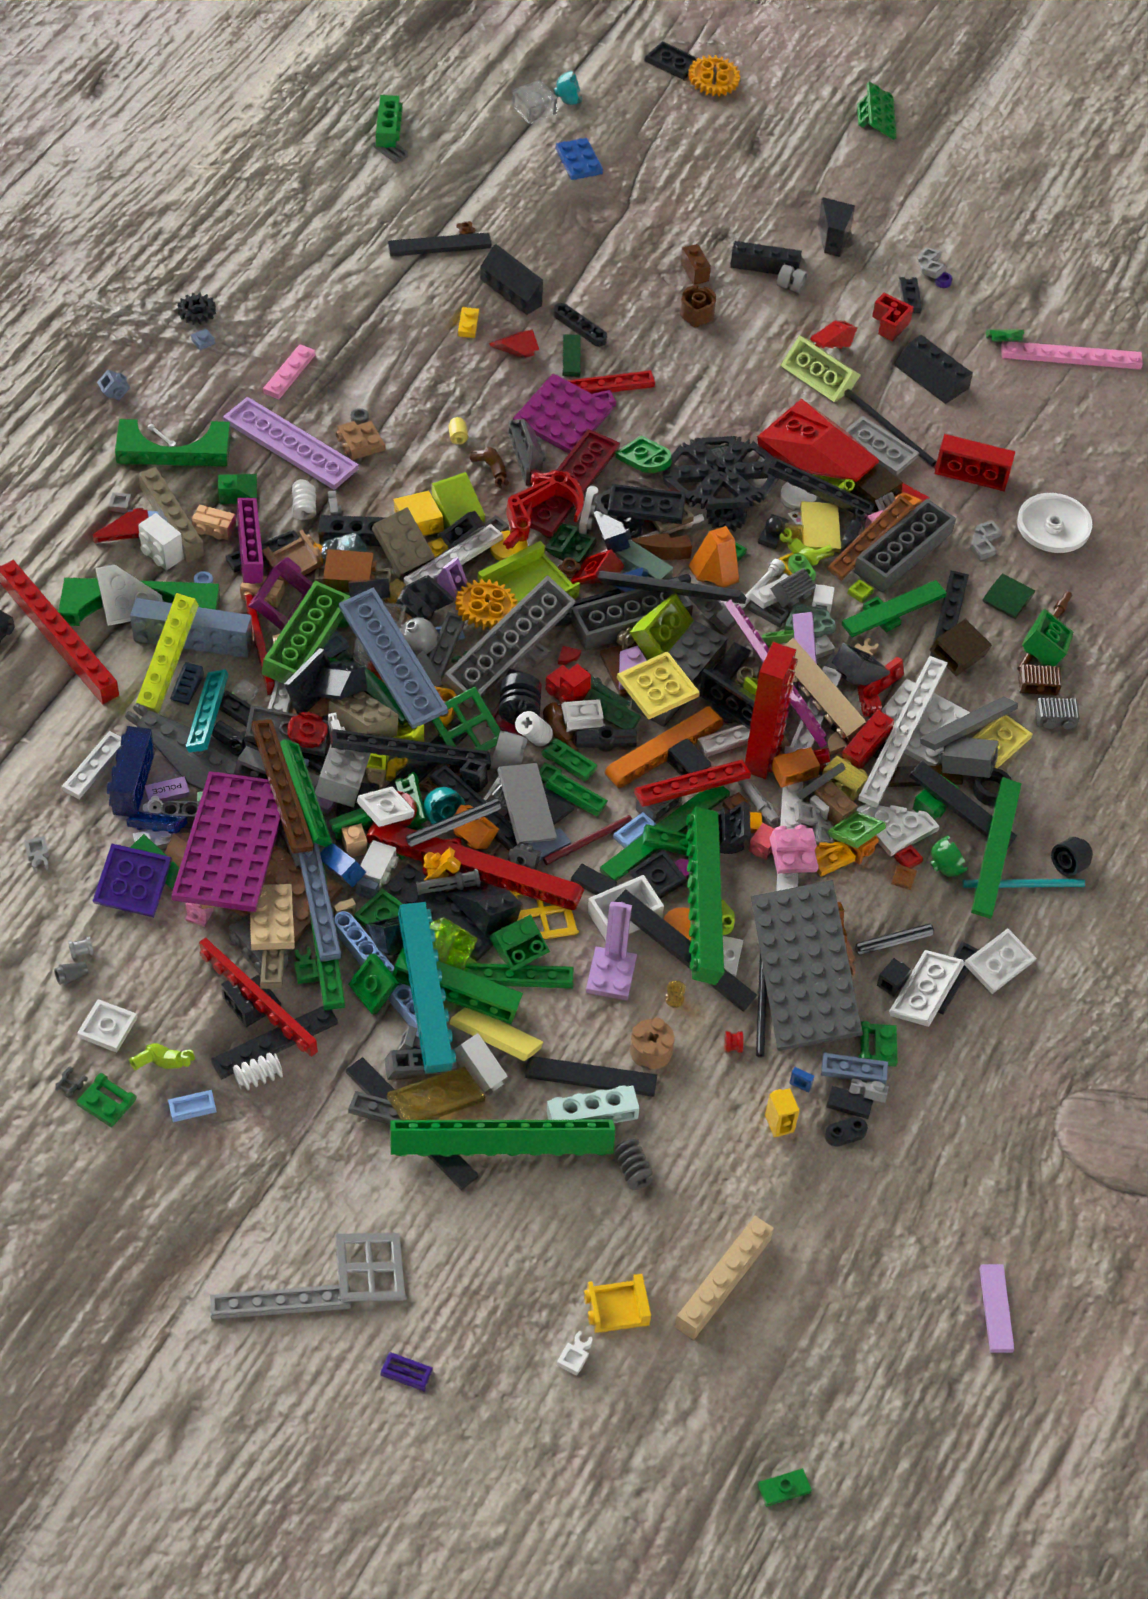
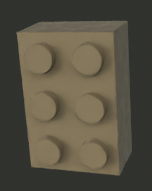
[372,507,435,578]
[329,691,399,737]

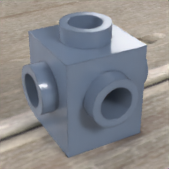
[97,369,130,400]

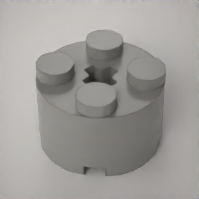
[490,731,528,771]

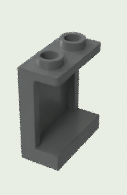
[688,582,736,635]

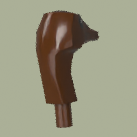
[543,702,578,751]

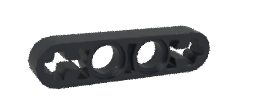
[553,303,607,347]

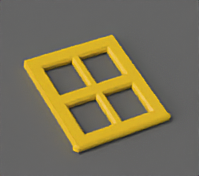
[508,878,579,940]

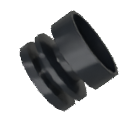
[499,673,542,725]

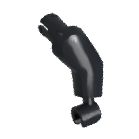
[841,507,867,551]

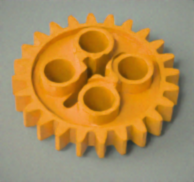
[688,55,741,97]
[455,579,518,630]

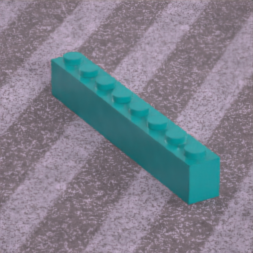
[398,902,456,1074]

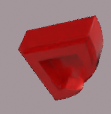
[558,646,582,665]

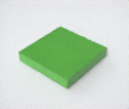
[828,811,886,848]

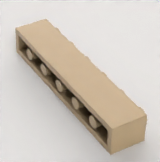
[784,638,867,742]
[675,1216,774,1340]

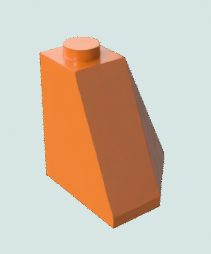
[689,526,739,588]

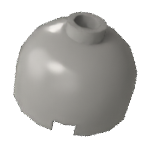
[400,618,439,654]

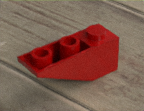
[810,320,858,349]

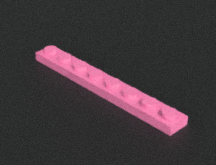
[1001,341,1143,369]

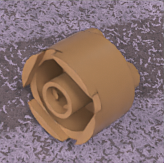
[630,1017,675,1070]

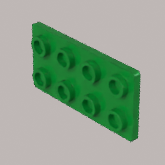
[857,82,897,140]

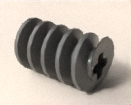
[614,1139,653,1190]

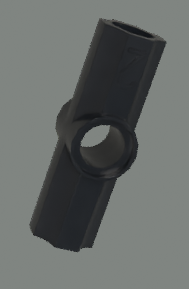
[212,720,259,755]
[576,725,637,752]

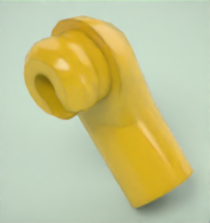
[386,757,408,781]

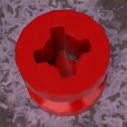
[860,695,882,717]
[724,1031,744,1053]

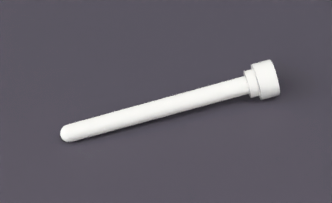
[739,559,785,609]

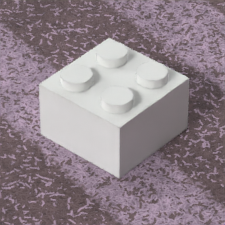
[138,513,184,571]

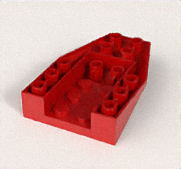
[757,398,879,482]

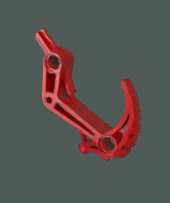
[503,469,584,550]

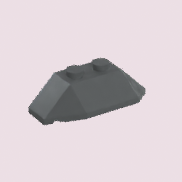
[508,419,545,485]

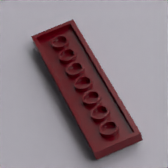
[530,429,620,537]

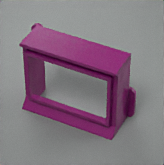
[248,557,313,631]

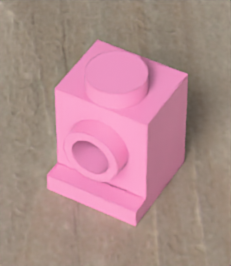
[185,903,214,927]

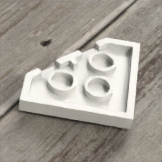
[95,564,163,626]
[857,804,939,857]

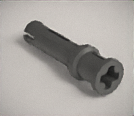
[416,868,481,895]

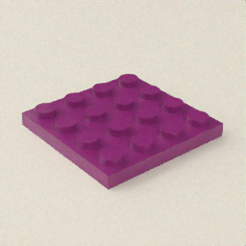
[513,373,613,454]

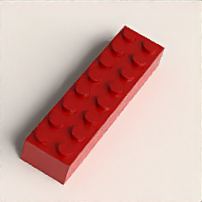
[745,642,798,779]

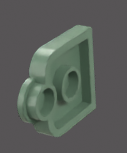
[785,603,836,638]

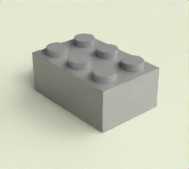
[315,745,371,807]

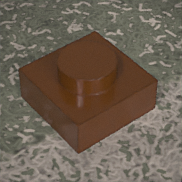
[722,792,751,811]

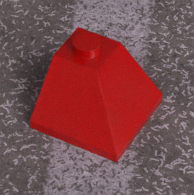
[489,329,540,358]
[570,550,625,585]

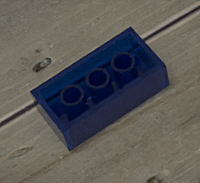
[107,726,155,818]

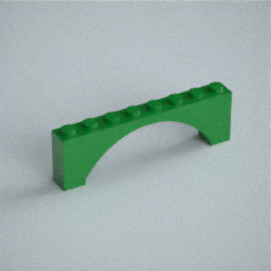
[58,577,220,626]

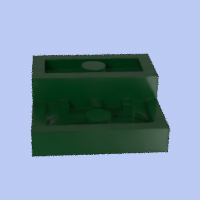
[545,523,597,565]
[983,573,1035,619]

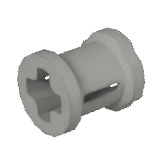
[68,936,93,959]

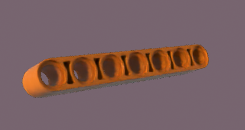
[604,706,724,788]

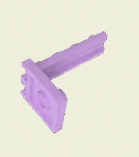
[586,901,637,1001]

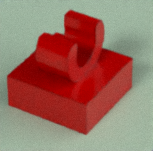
[813,748,831,772]

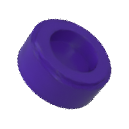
[935,272,952,288]

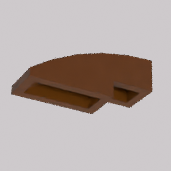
[632,533,692,560]

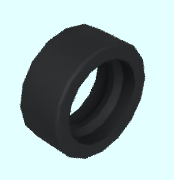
[973,768,1012,807]

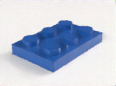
[556,138,603,180]

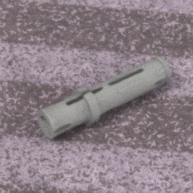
[738,778,780,826]

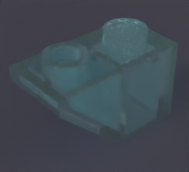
[321,533,367,559]

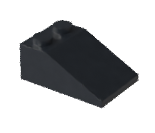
[447,881,522,934]

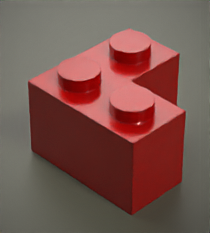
[872,292,914,342]
[545,664,591,704]

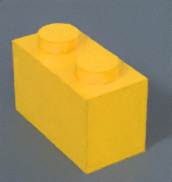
[765,1088,800,1138]

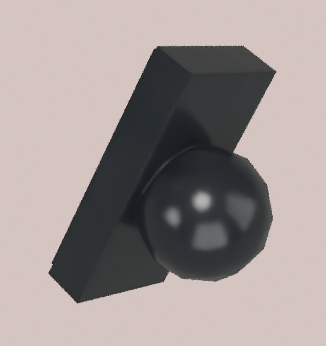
[758,514,789,549]

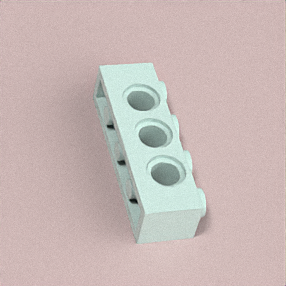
[547,1086,639,1123]

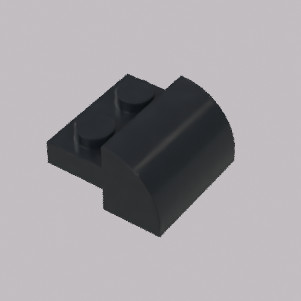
[718,801,751,854]

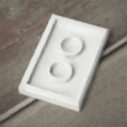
[964,928,1037,994]

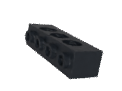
[318,515,386,547]

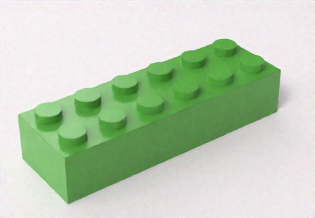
[262,581,350,684]

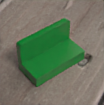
[329,808,373,840]

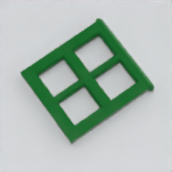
[431,687,501,751]

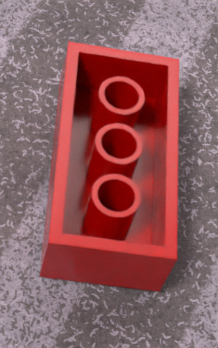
[934,434,1016,492]

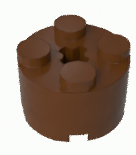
[680,285,716,327]

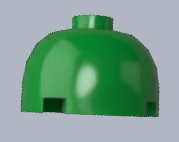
[930,835,968,877]

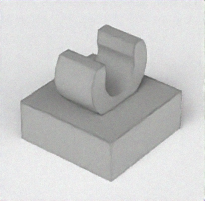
[398,1025,421,1050]

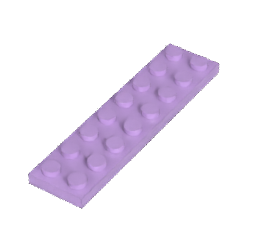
[223,397,358,490]

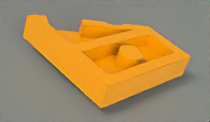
[815,842,856,877]

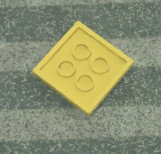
[617,651,699,720]

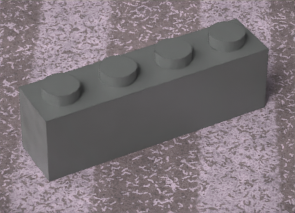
[233,746,319,800]

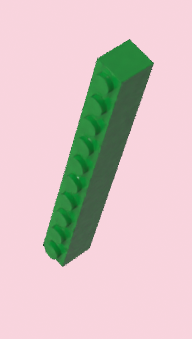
[686,806,724,985]
[390,1119,615,1157]

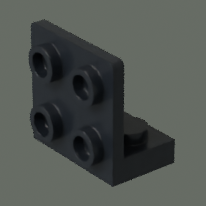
[396,575,454,621]
[221,975,282,1028]

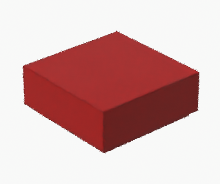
[894,844,924,871]

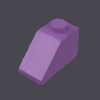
[436,558,467,600]

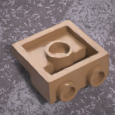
[336,421,386,460]

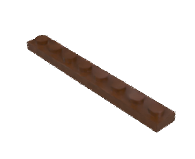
[251,719,314,854]

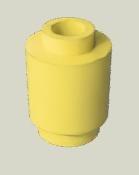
[448,417,468,444]

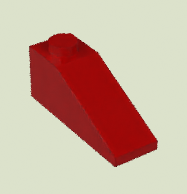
[93,508,149,543]

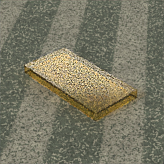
[387,1066,486,1120]

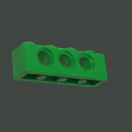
[376,95,403,148]

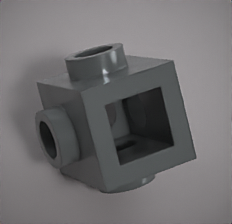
[507,843,542,870]

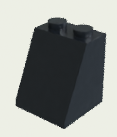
[818,197,855,257]

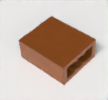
[323,549,377,593]

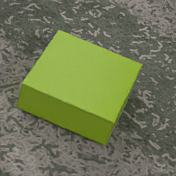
[847,579,874,603]

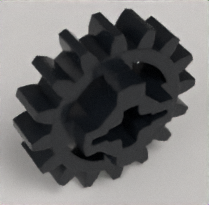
[178,292,216,325]
[706,497,747,532]

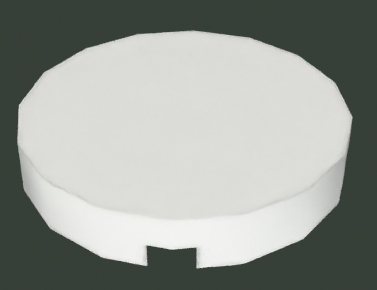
[781,482,817,511]

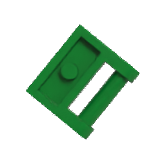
[859,1021,898,1067]
[76,1073,137,1128]

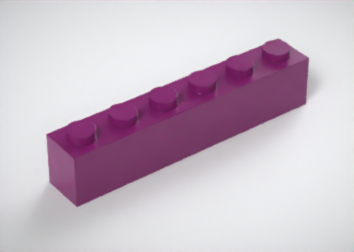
[237,498,263,584]

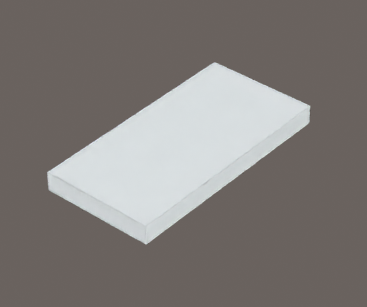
[889,950,964,1027]

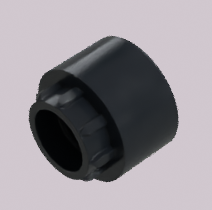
[1051,837,1093,877]

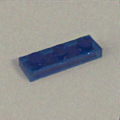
[126,811,188,834]

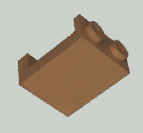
[262,530,323,586]

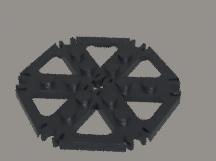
[662,436,779,510]

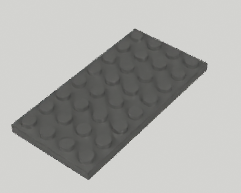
[751,880,863,1051]

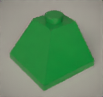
[218,474,257,504]

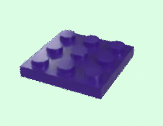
[93,843,172,918]

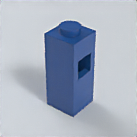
[320,843,366,887]

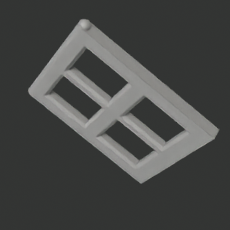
[335,1233,407,1302]

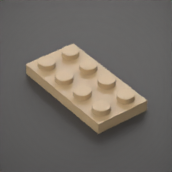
[250,884,294,950]

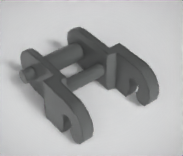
[55,1066,88,1098]

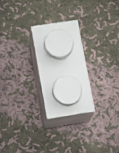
[360,840,398,891]

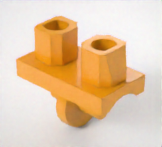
[424,848,461,881]

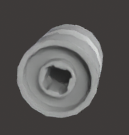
[777,264,808,293]

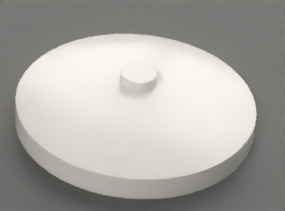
[1017,493,1092,553]

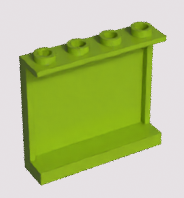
[478,541,580,604]

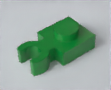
[294,947,319,984]

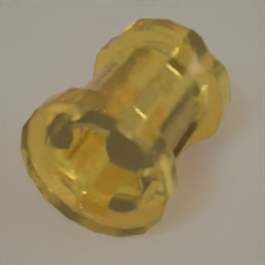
[665,980,685,1008]

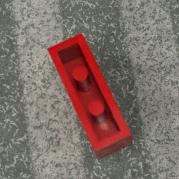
[842,710,894,769]

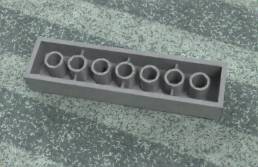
[441,575,576,709]

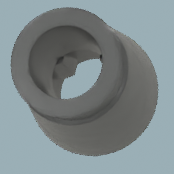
[54,962,88,985]

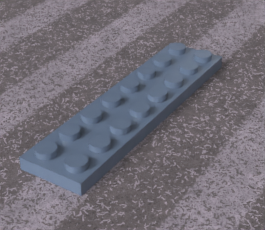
[339,588,448,729]

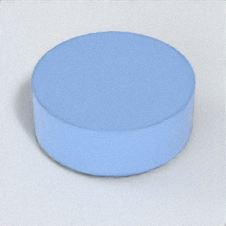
[194,571,213,583]

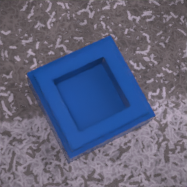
[789,1067,814,1092]

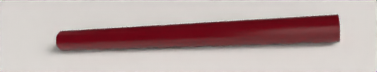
[543,815,633,865]

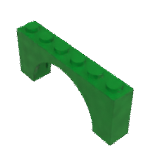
[115,419,231,467]

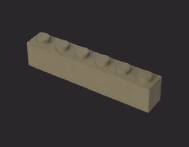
[139,467,204,563]

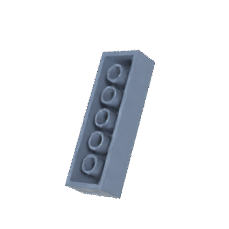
[130,598,253,658]

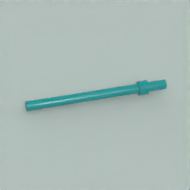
[962,879,1085,888]

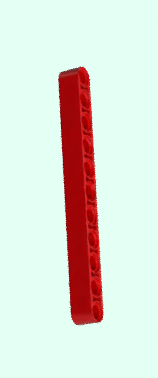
[366,821,584,910]

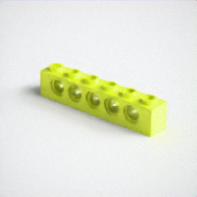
[136,593,199,714]

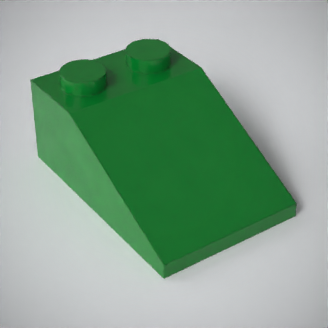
[1022,608,1074,667]

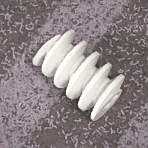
[292,479,316,520]
[515,711,553,747]
[233,1053,283,1090]

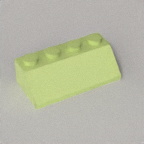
[780,335,861,402]

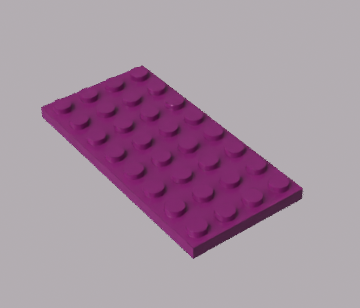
[171,771,281,912]

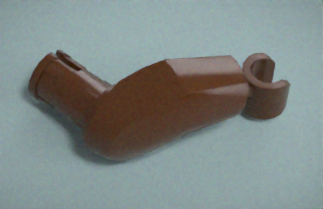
[470,447,509,489]

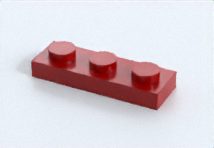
[857,657,904,702]

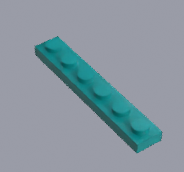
[186,669,229,753]

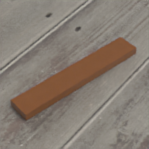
[827,495,914,581]

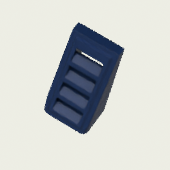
[170,662,204,705]

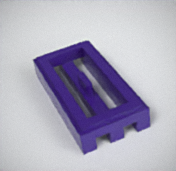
[380,1352,433,1391]

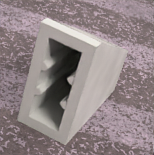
[454,1033,508,1092]

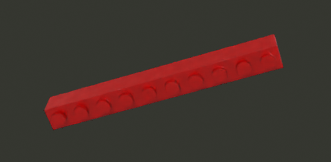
[0,559,119,705]

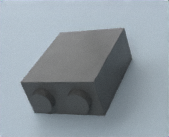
[939,737,998,778]

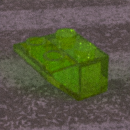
[430,917,478,971]

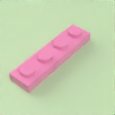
[263,344,315,399]

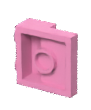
[769,825,819,874]

